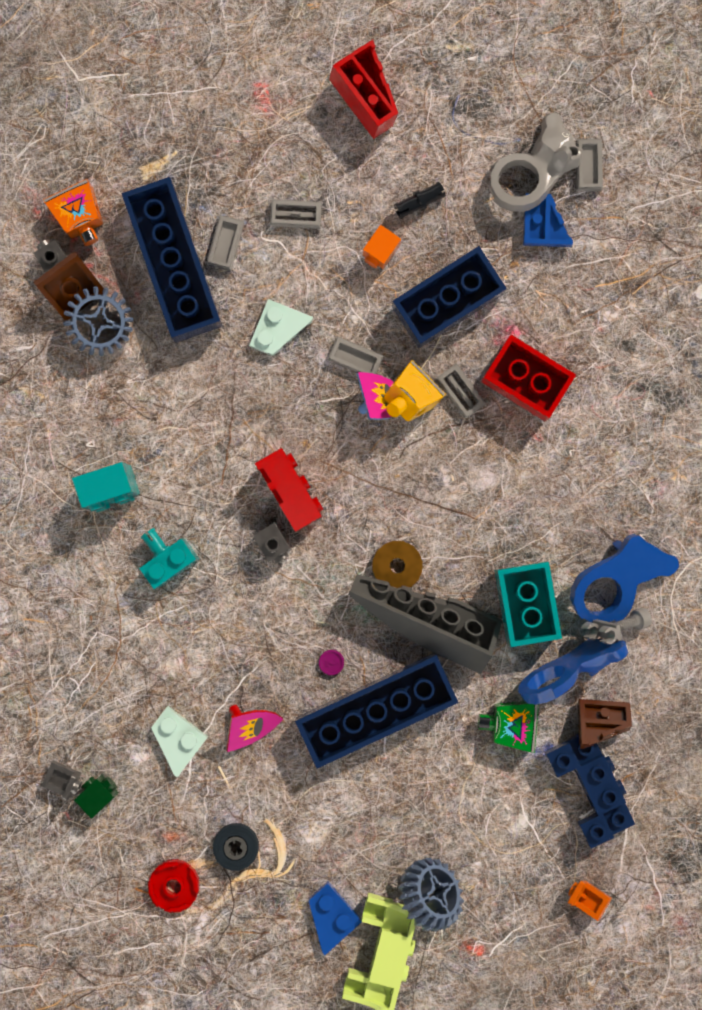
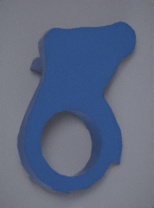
[570,534,679,623]
[518,639,628,705]

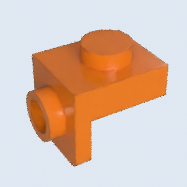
[568,880,612,921]

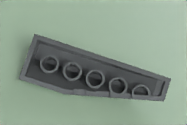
[348,574,503,674]

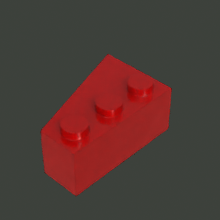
[329,39,398,139]
[255,448,324,532]

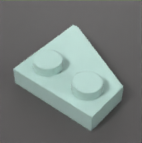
[249,299,313,356]
[151,706,208,777]

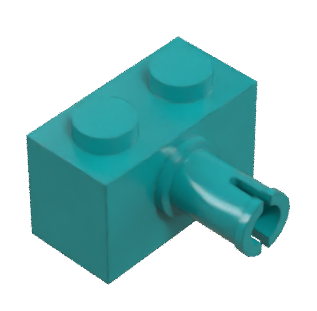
[139,528,200,589]

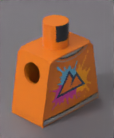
[43,179,103,246]

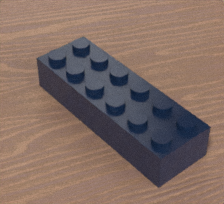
[121,177,223,343]
[295,653,459,769]

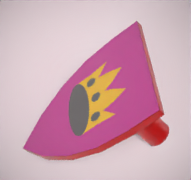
[226,705,283,752]

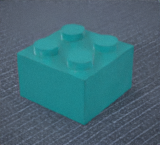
[72,462,140,513]

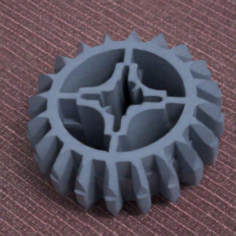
[63,287,133,356]
[398,858,464,932]

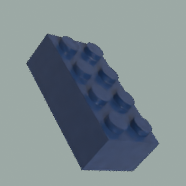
[392,246,507,349]

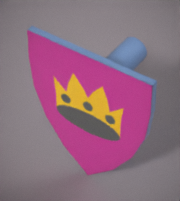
[357,372,393,420]

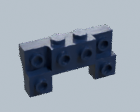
[544,733,635,849]

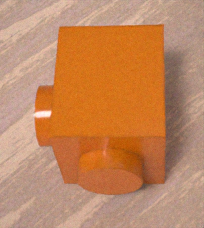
[363,225,401,269]

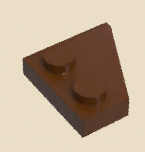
[577,699,632,749]

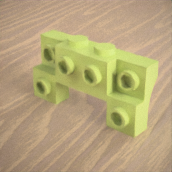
[342,893,415,1010]

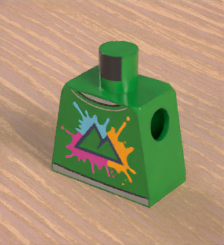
[478,701,539,753]

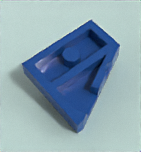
[523,193,573,247]
[308,881,362,955]

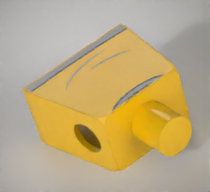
[384,360,446,422]

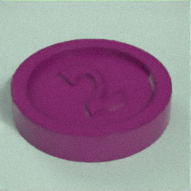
[319,649,344,675]

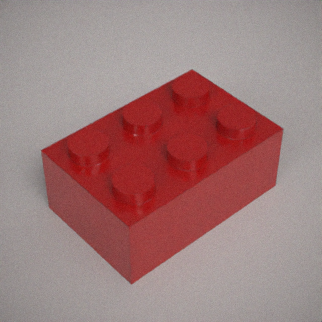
[481,334,576,421]

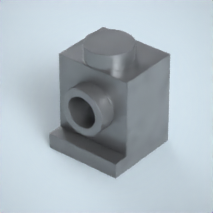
[33,240,67,272]

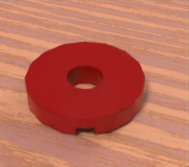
[148,859,200,913]

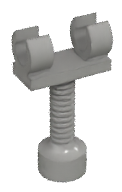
[581,608,652,644]

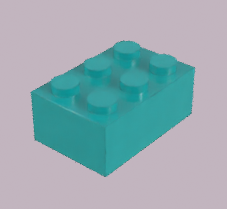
[494,562,562,647]

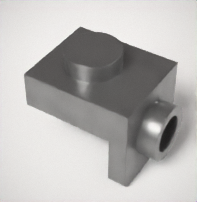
[41,761,82,801]

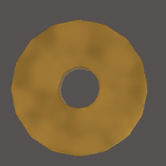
[372,541,423,588]

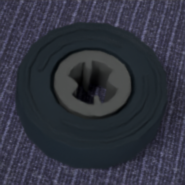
[213,823,259,871]

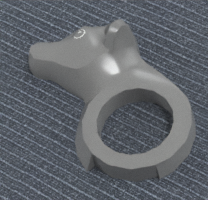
[490,113,582,212]

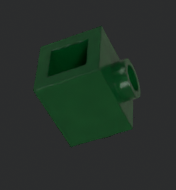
[74,774,119,819]

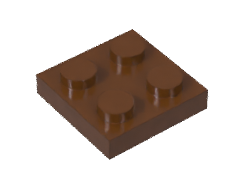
[34,251,104,321]

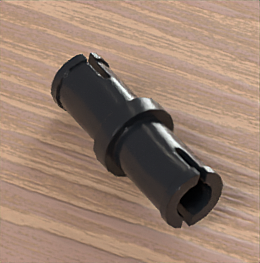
[394,182,446,219]

